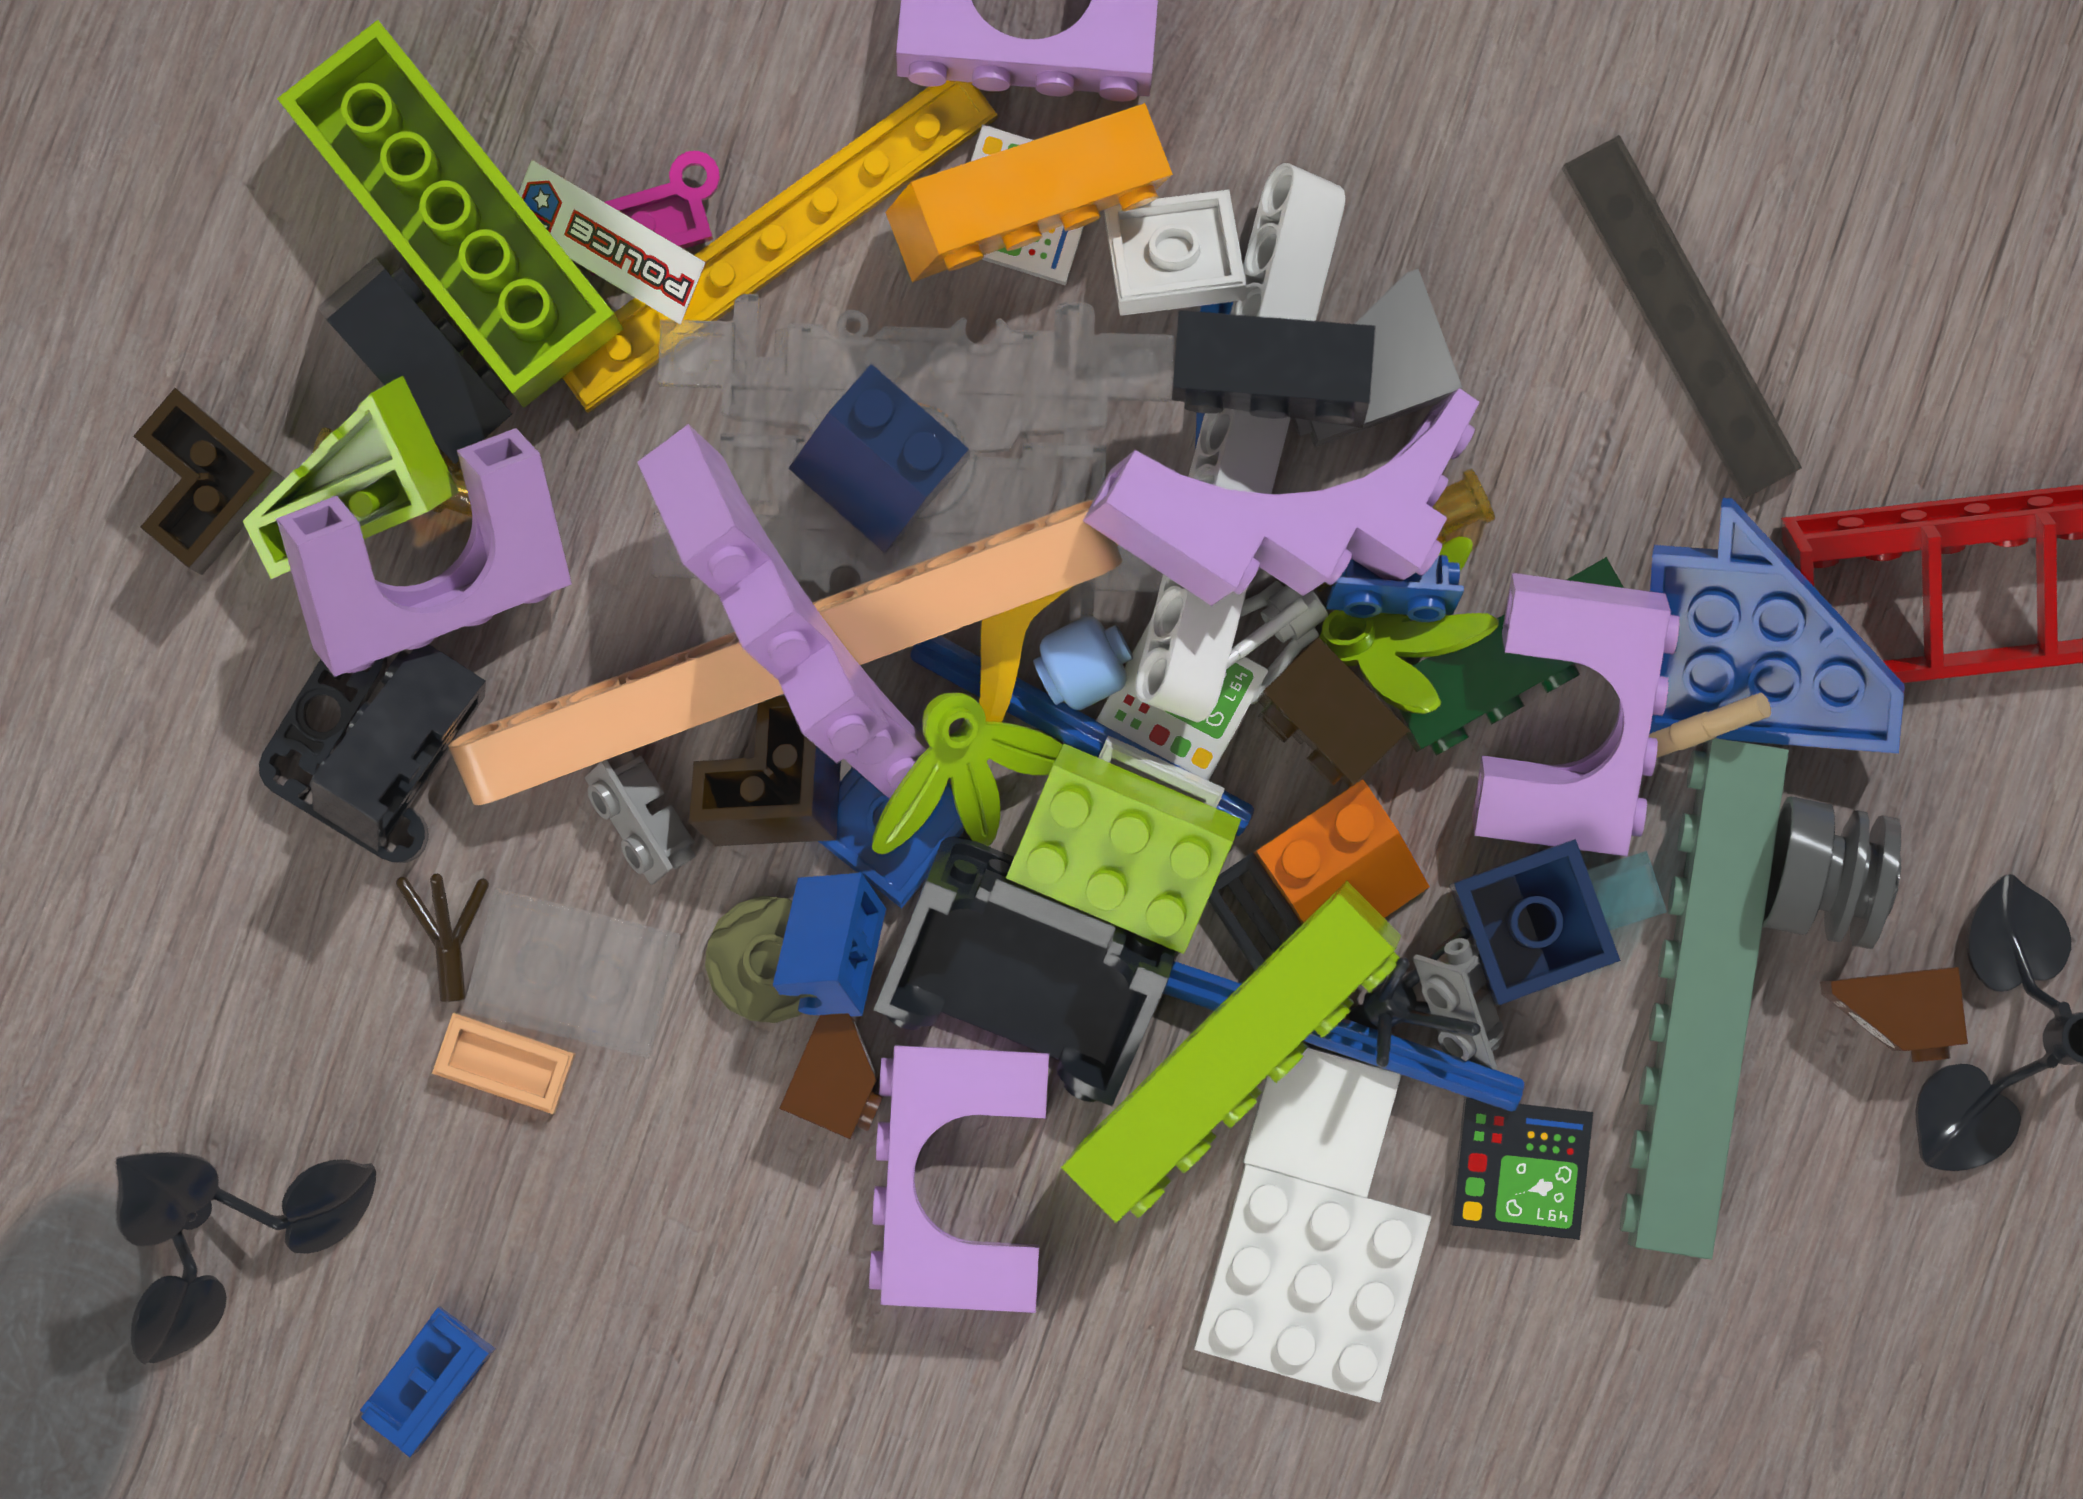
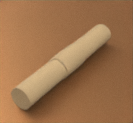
[1649,693,1771,758]

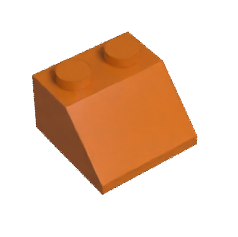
[1253,779,1430,925]

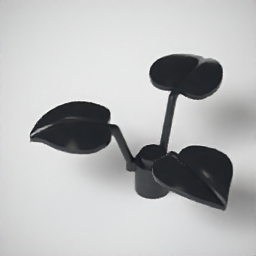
[1915,874,2083,1171]
[116,1152,376,1364]

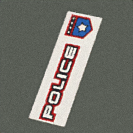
[518,159,706,325]

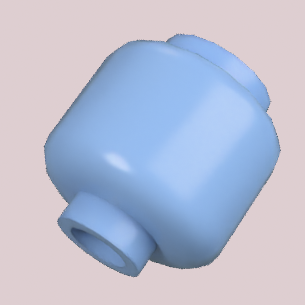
[1033,615,1133,710]

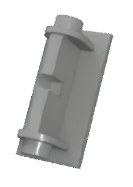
[585,751,696,885]
[1413,938,1504,1070]

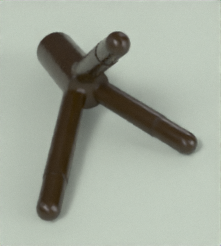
[396,873,489,1002]

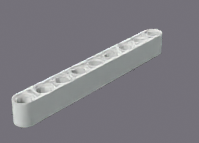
[1135,163,1345,722]

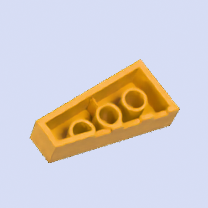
[885,103,1173,283]

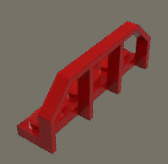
[1781,485,2083,683]

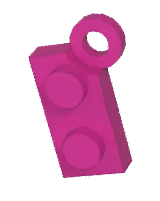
[589,151,720,276]

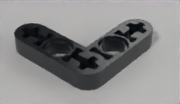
[259,657,429,863]

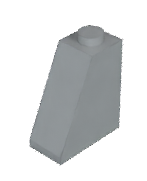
[1292,269,1463,448]

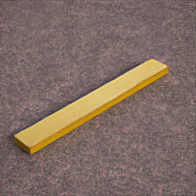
[562,80,998,413]

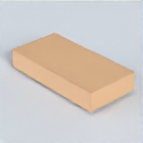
[432,1013,576,1114]

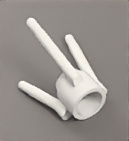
[1227,580,1328,705]

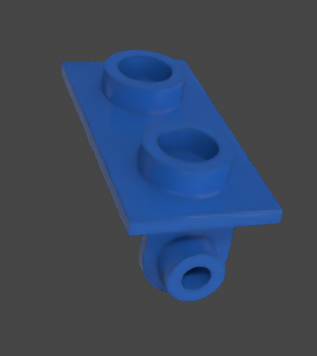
[1326,555,1464,622]

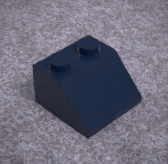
[788,363,970,554]
[1449,839,1621,1005]

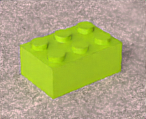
[1006,743,1241,954]

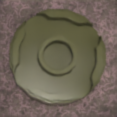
[705,896,816,1023]

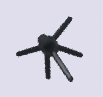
[1349,927,1481,1067]

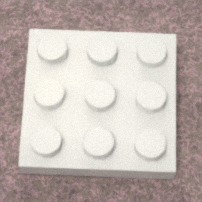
[1194,1163,1431,1403]

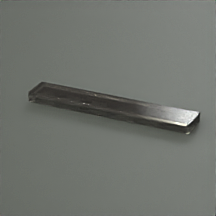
[1562,135,1802,500]

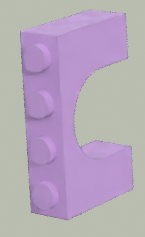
[896,0,1158,102]
[276,428,572,677]
[1472,573,1679,856]
[869,1045,1049,1313]

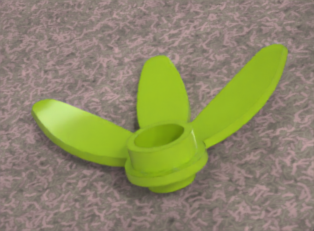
[1320,536,1499,714]
[872,693,1063,854]

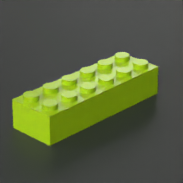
[277,20,623,408]
[1061,881,1401,1223]

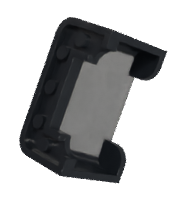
[874,836,1176,1106]

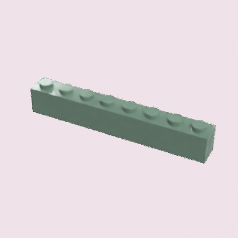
[1620,738,1789,1260]

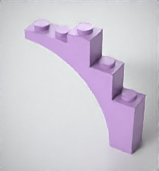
[1083,388,1480,606]
[637,424,929,799]

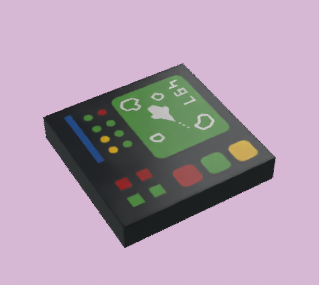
[1450,1097,1593,1240]

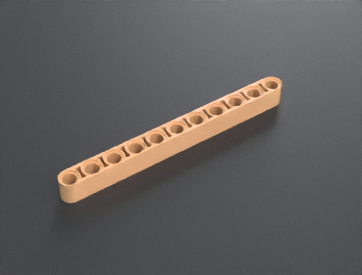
[448,500,1123,805]

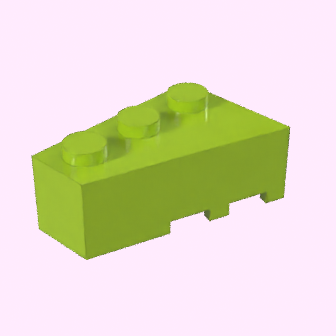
[242,375,459,579]

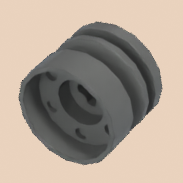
[1762,796,1901,949]

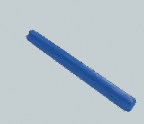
[910,636,1254,836]
[1163,961,1525,1111]

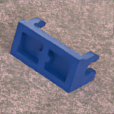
[773,873,886,1017]
[360,1306,496,1457]

